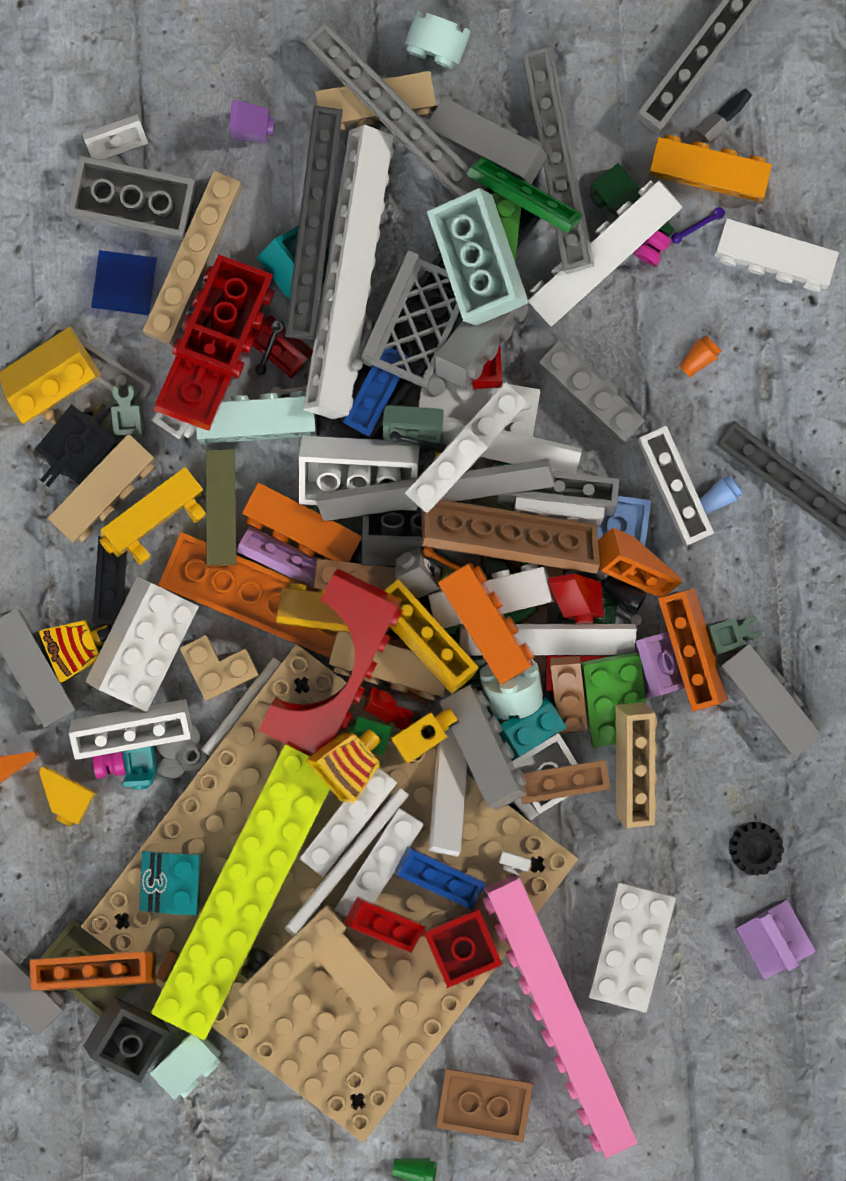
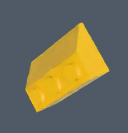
[0,326,102,424]
[276,583,350,633]

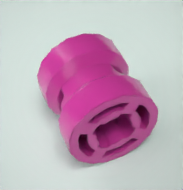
[633,231,672,267]
[92,751,126,779]

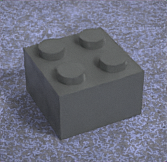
[83,996,171,1083]

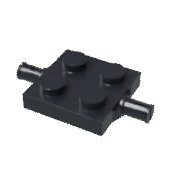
[35,403,117,487]

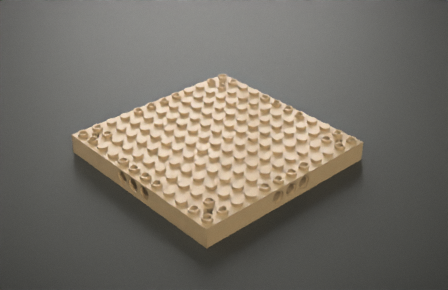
[81,644,578,1143]

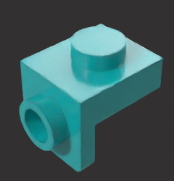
[122,746,157,790]

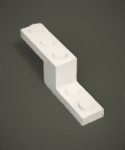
[405,382,528,513]

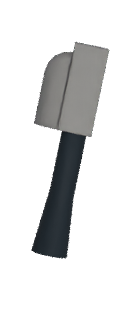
[696,88,752,142]

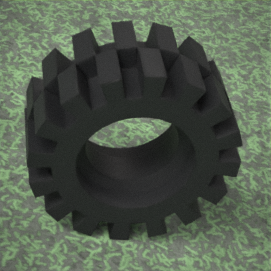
[729,822,784,876]

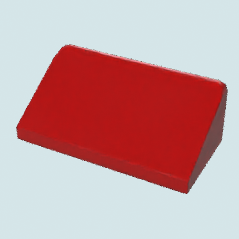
[251,315,313,379]

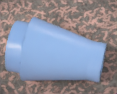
[699,475,743,515]

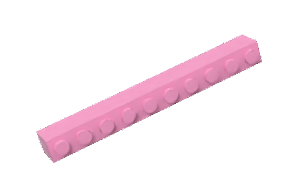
[482,874,638,1158]

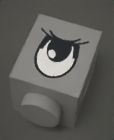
[395,546,440,599]

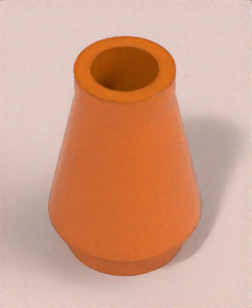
[678,335,722,378]

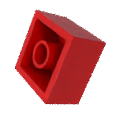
[424,907,503,989]

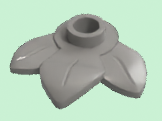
[156,725,208,778]

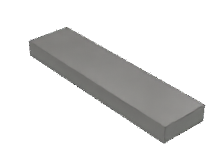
[41,322,154,404]

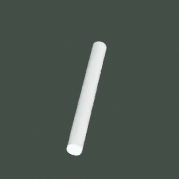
[201,657,281,756]

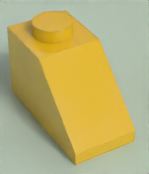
[39,766,97,827]

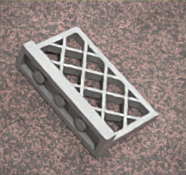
[361,250,460,388]

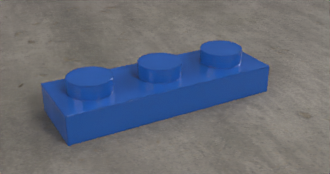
[343,348,410,437]
[394,846,486,910]

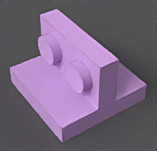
[635,632,685,699]
[735,899,816,980]

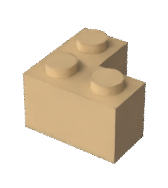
[180,635,260,701]

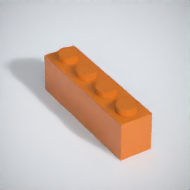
[242,482,362,562]
[438,563,535,685]
[658,587,728,712]
[30,952,156,991]

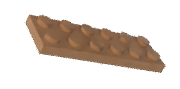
[422,499,600,573]

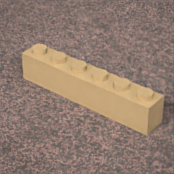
[143,170,243,346]

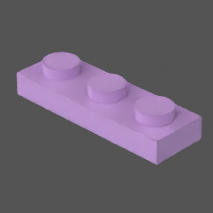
[236,526,318,588]

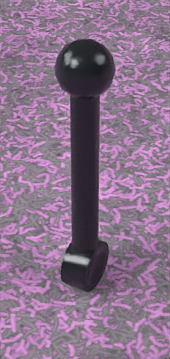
[255,320,284,375]
[389,431,447,453]

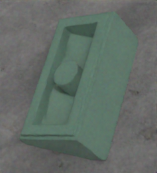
[383,405,444,444]

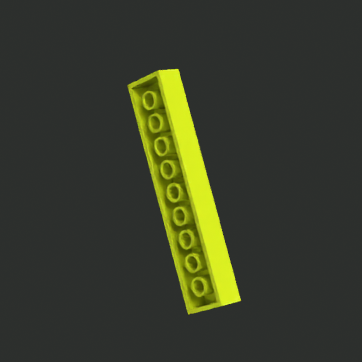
[151,744,330,1040]

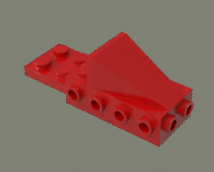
[154,254,275,431]

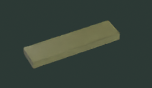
[206,449,236,566]

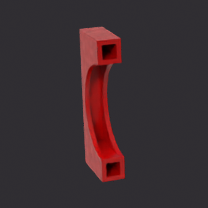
[258,568,403,756]

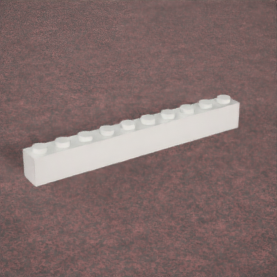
[303,125,394,419]

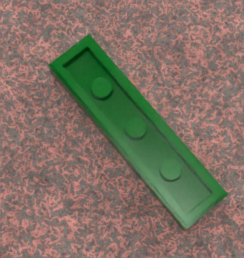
[467,157,583,233]

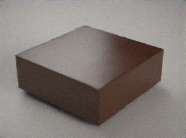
[155,948,180,982]

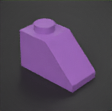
[229,100,275,143]

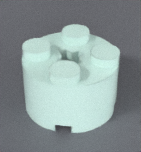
[404,11,471,70]
[480,659,543,720]

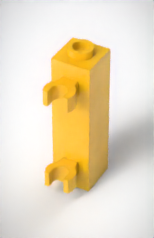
[99,467,206,565]

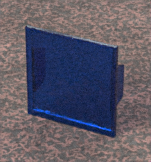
[91,250,157,316]

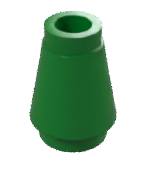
[392,1158,437,1181]

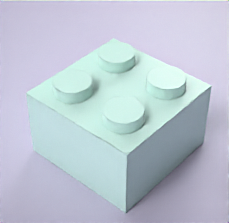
[150,1034,221,1100]

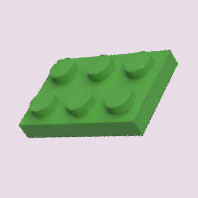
[581,652,646,748]

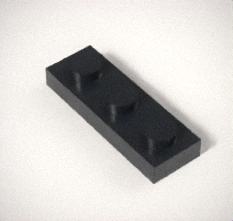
[92,536,128,625]

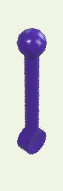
[671,207,725,244]

